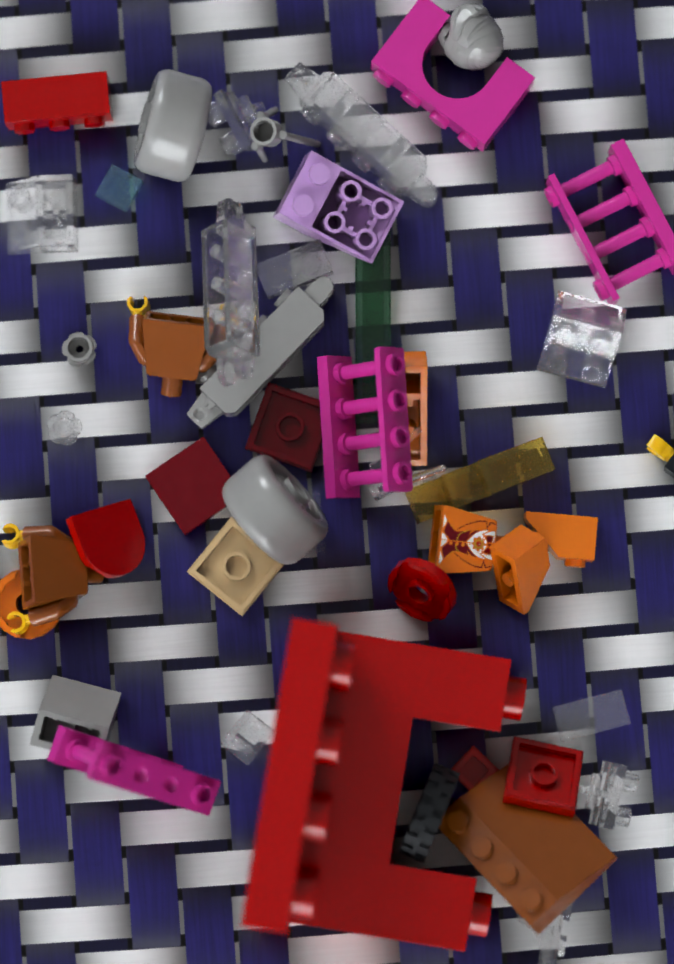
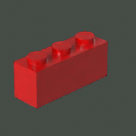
[1,71,113,135]

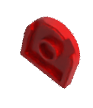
[65,498,145,578]

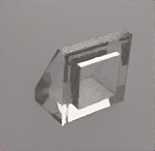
[221,710,273,765]

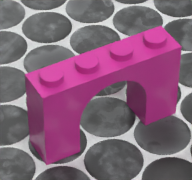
[371,0,535,152]

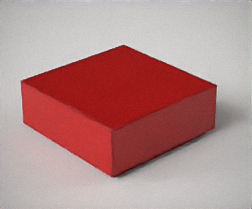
[451,745,499,791]

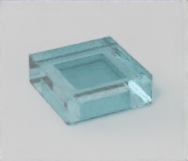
[95,164,144,213]

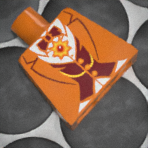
[428,505,503,574]

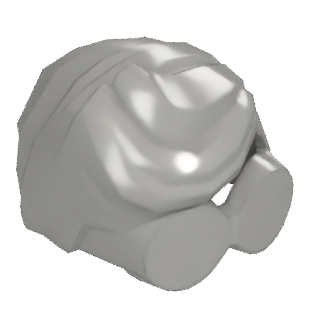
[438,3,504,71]

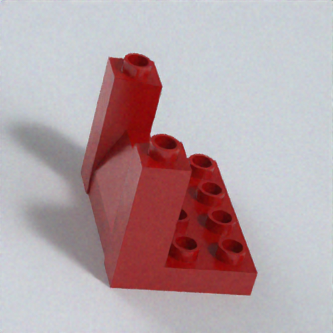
[241,618,527,952]

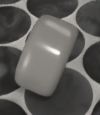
[134,69,212,182]
[222,455,328,565]

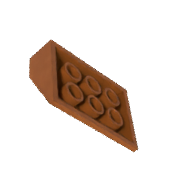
[439,764,618,935]

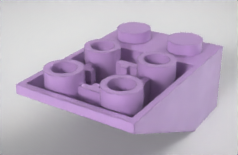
[273,150,404,264]

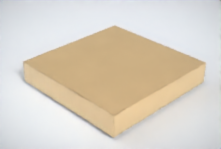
[187,516,284,617]

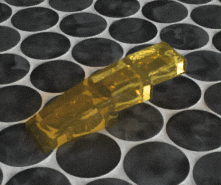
[405,437,555,525]

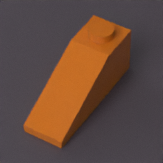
[404,351,428,466]

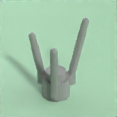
[250,106,321,163]

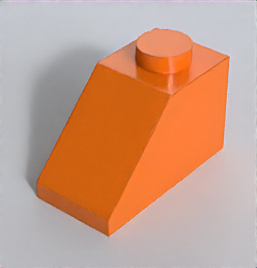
[523,511,598,568]
[490,524,550,615]

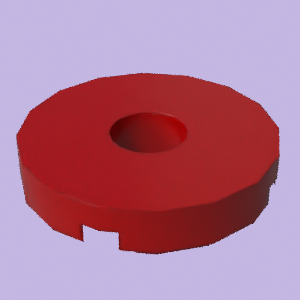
[388,558,457,622]

